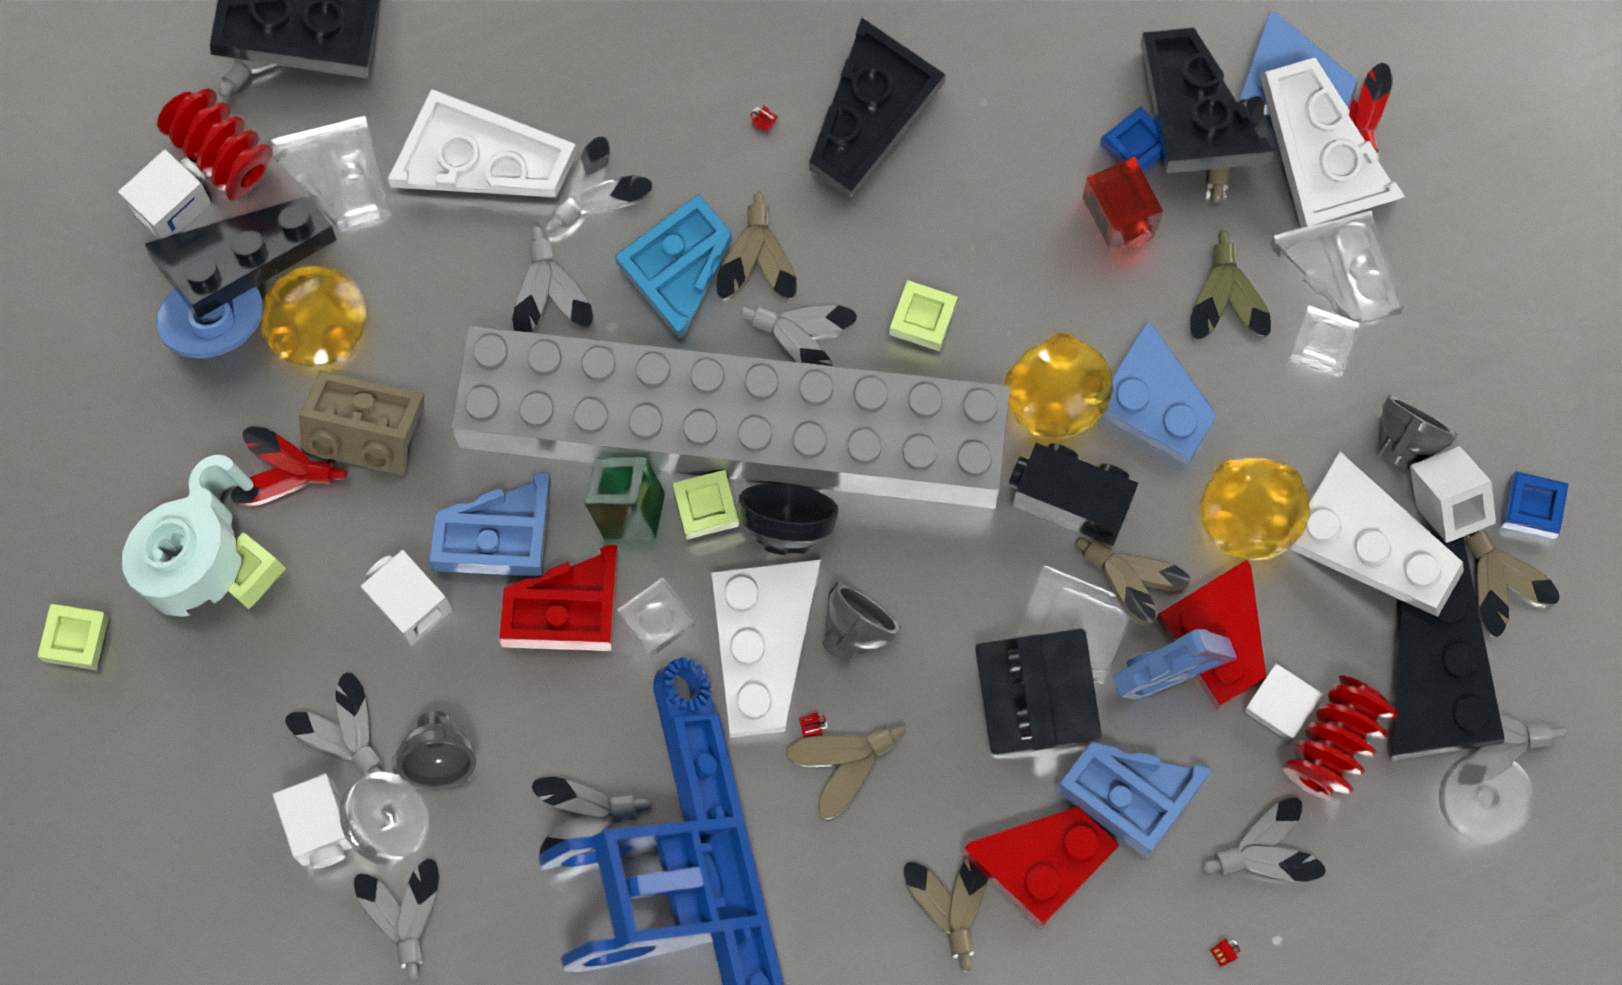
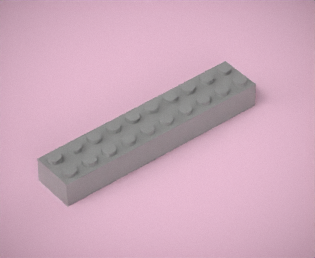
[452,326,1010,509]

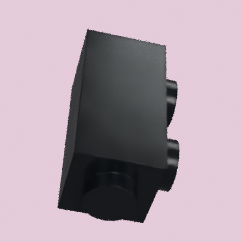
[1008,443,1138,547]

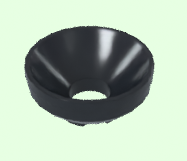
[738,483,838,555]

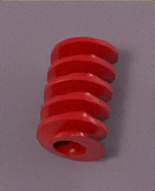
[156,88,273,202]
[1282,675,1399,801]

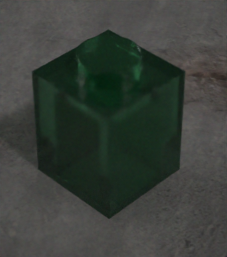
[585,457,665,540]

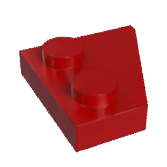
[499,545,618,651]
[1156,559,1267,710]
[962,806,1120,929]

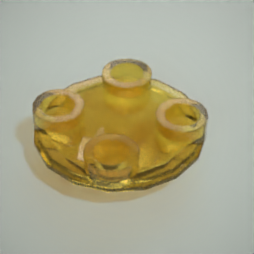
[261,266,367,367]
[1004,332,1114,439]
[1201,458,1310,560]

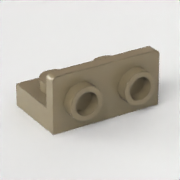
[299,371,424,475]

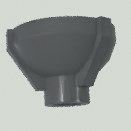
[1380,395,1457,470]
[823,582,901,662]
[392,711,476,790]

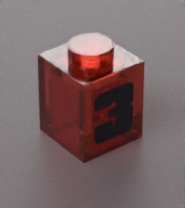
[1082,157,1163,251]

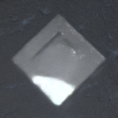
[1290,306,1360,378]
[617,578,696,658]

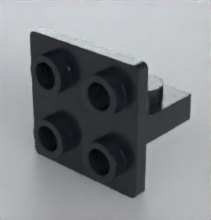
[975,628,1102,754]

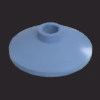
[156,287,264,358]

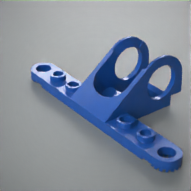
[538,657,784,985]

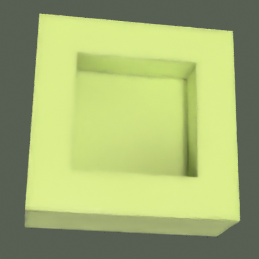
[889,280,958,351]
[672,470,739,540]
[227,532,286,610]
[37,604,109,670]

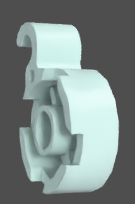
[122,454,253,617]

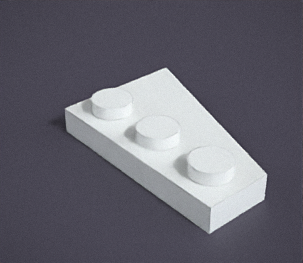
[1259,58,1405,227]
[388,89,577,197]
[1287,452,1464,617]
[711,560,821,738]

